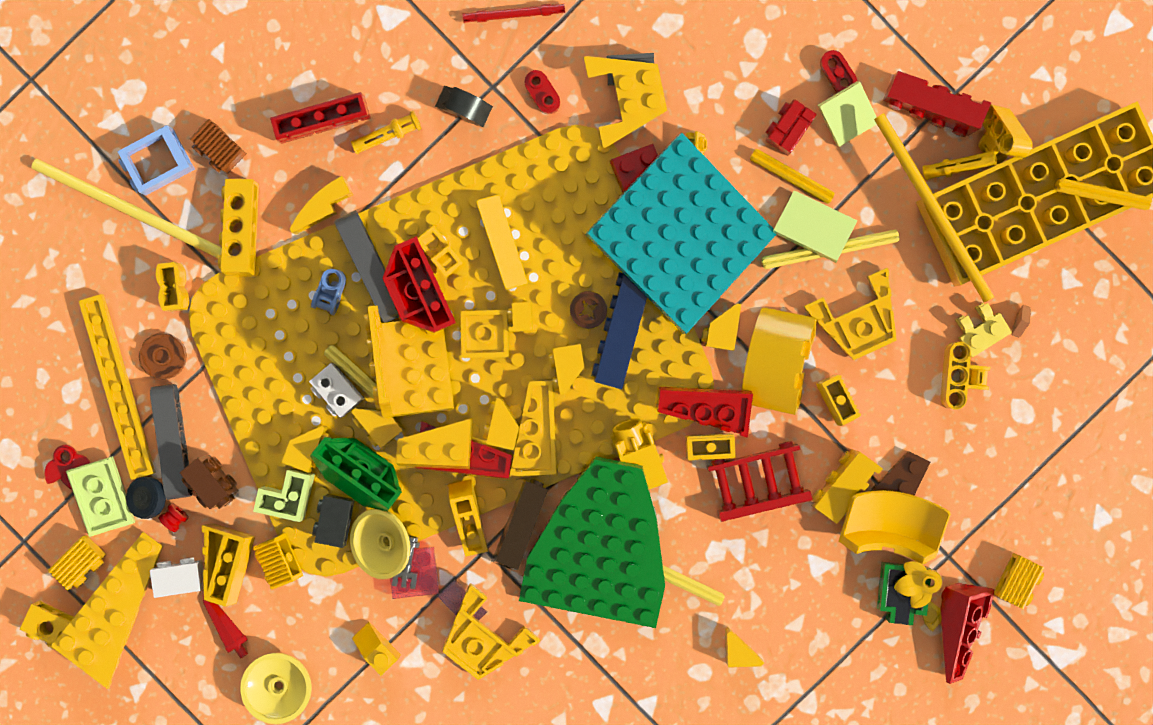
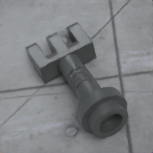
[392,535,420,589]

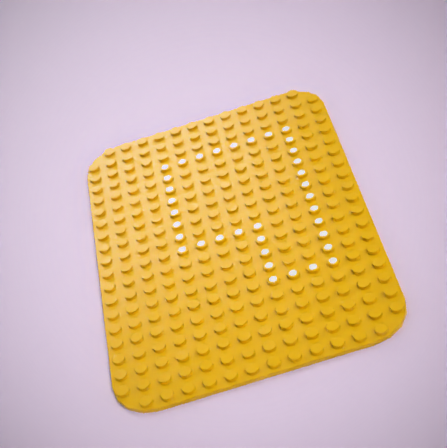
[188,124,714,577]

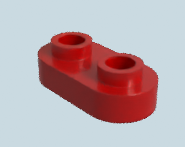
[820,50,857,93]
[524,70,560,114]

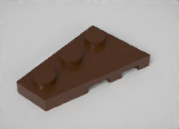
[871,451,931,496]

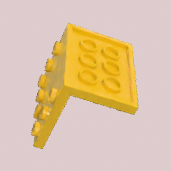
[364,305,454,418]

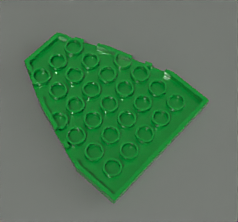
[519,457,665,628]

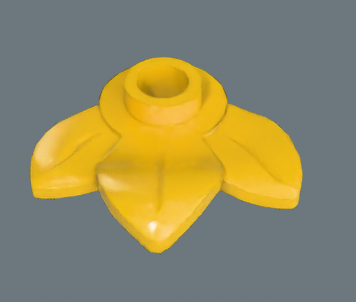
[894,561,942,608]

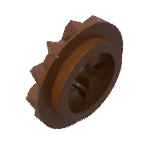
[570,291,607,329]

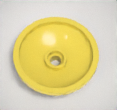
[350,509,410,579]
[240,653,312,724]

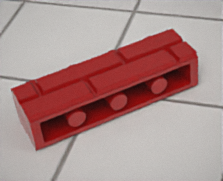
[270,92,371,144]

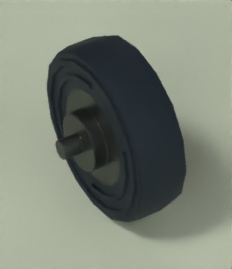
[126,477,166,519]

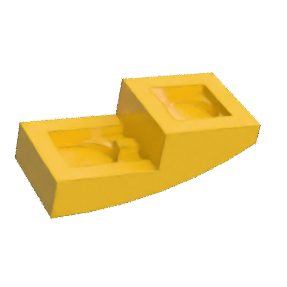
[417,225,463,277]

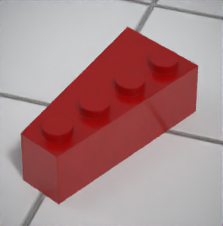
[883,71,992,137]

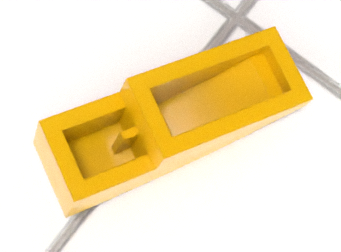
[290,176,353,235]

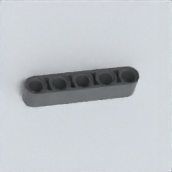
[334,210,399,323]
[150,384,193,500]

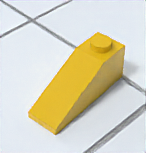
[448,479,488,557]

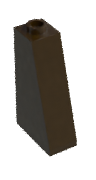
[491,479,548,570]

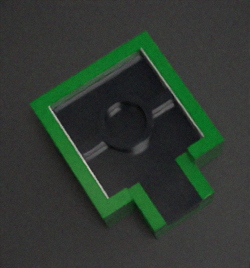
[877,562,932,625]

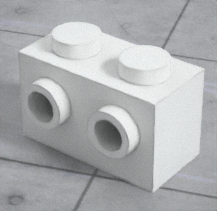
[309,363,365,417]
[150,557,204,598]

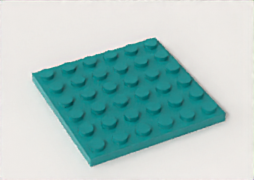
[585,133,777,334]

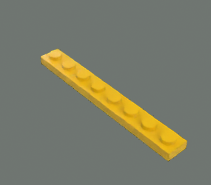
[79,294,156,480]

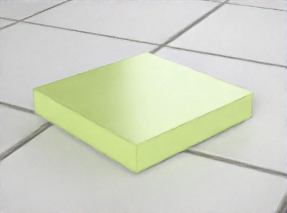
[817,81,877,147]

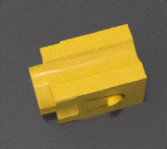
[610,419,668,490]

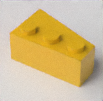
[811,449,883,524]
[202,523,255,607]

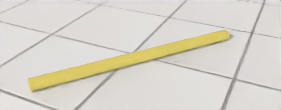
[32,159,222,258]

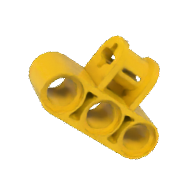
[978,104,1032,164]
[940,342,991,410]

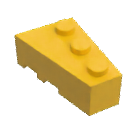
[396,419,472,469]

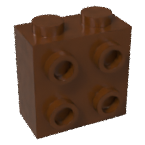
[180,455,239,509]

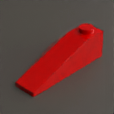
[941,583,995,684]

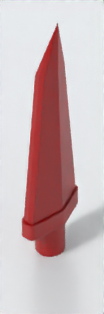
[203,589,248,659]

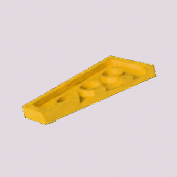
[510,380,557,476]

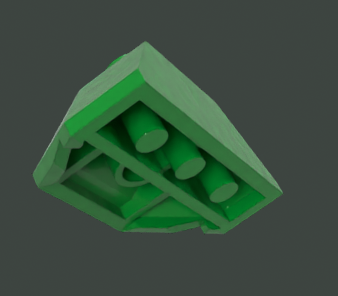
[310,437,402,511]

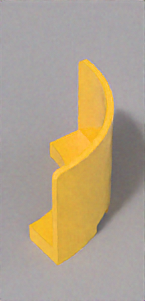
[742,308,817,415]
[838,491,951,564]

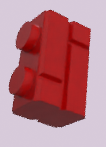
[765,99,817,156]

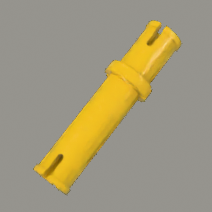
[923,150,997,180]

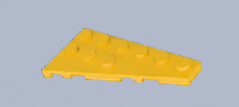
[51,532,163,689]

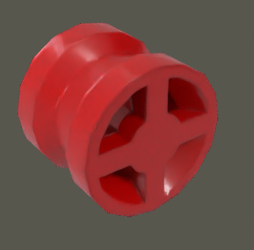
[158,503,189,532]

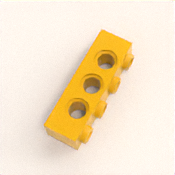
[218,179,259,276]
[19,601,74,649]

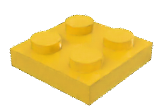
[460,310,509,358]

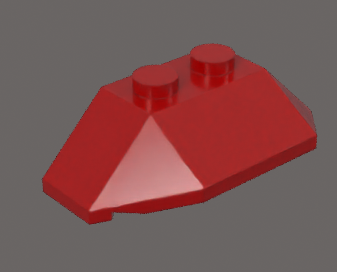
[382,236,456,333]

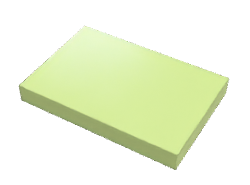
[773,191,858,263]
[66,456,136,537]

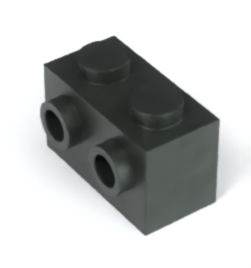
[312,494,355,548]

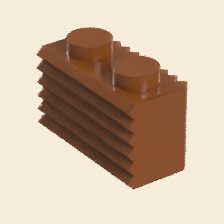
[190,119,247,174]

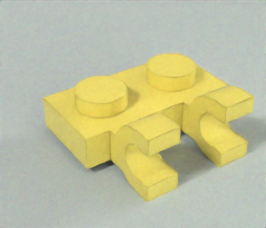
[955,303,1012,358]

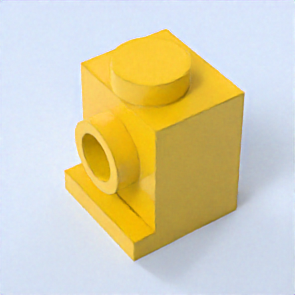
[508,298,533,332]

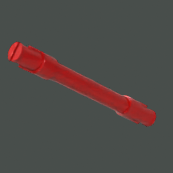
[462,3,565,23]

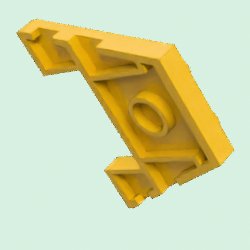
[583,56,667,148]
[803,268,897,360]
[442,583,541,680]

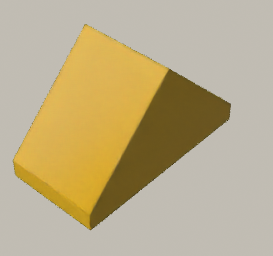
[725,627,764,668]

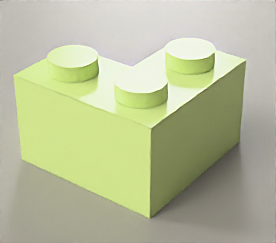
[253,468,315,522]

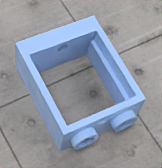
[117,125,195,195]

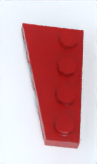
[657,387,753,438]
[415,421,512,479]

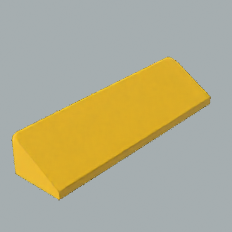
[476,195,529,291]

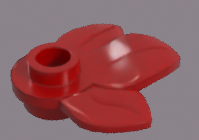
[45,445,90,490]

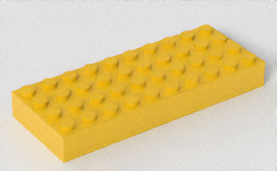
[916,101,1153,287]

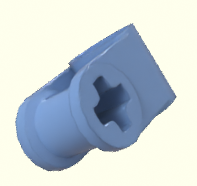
[311,269,346,316]

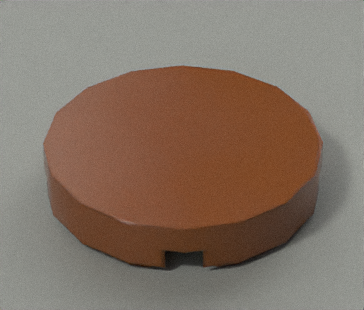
[139,333,187,380]

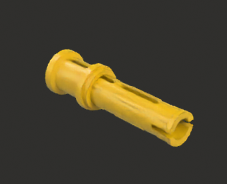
[351,110,422,154]

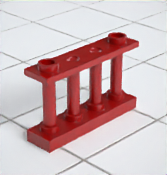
[706,441,813,522]

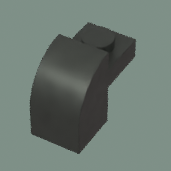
[435,85,493,127]

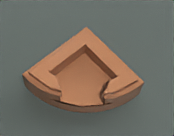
[1012,304,1031,338]

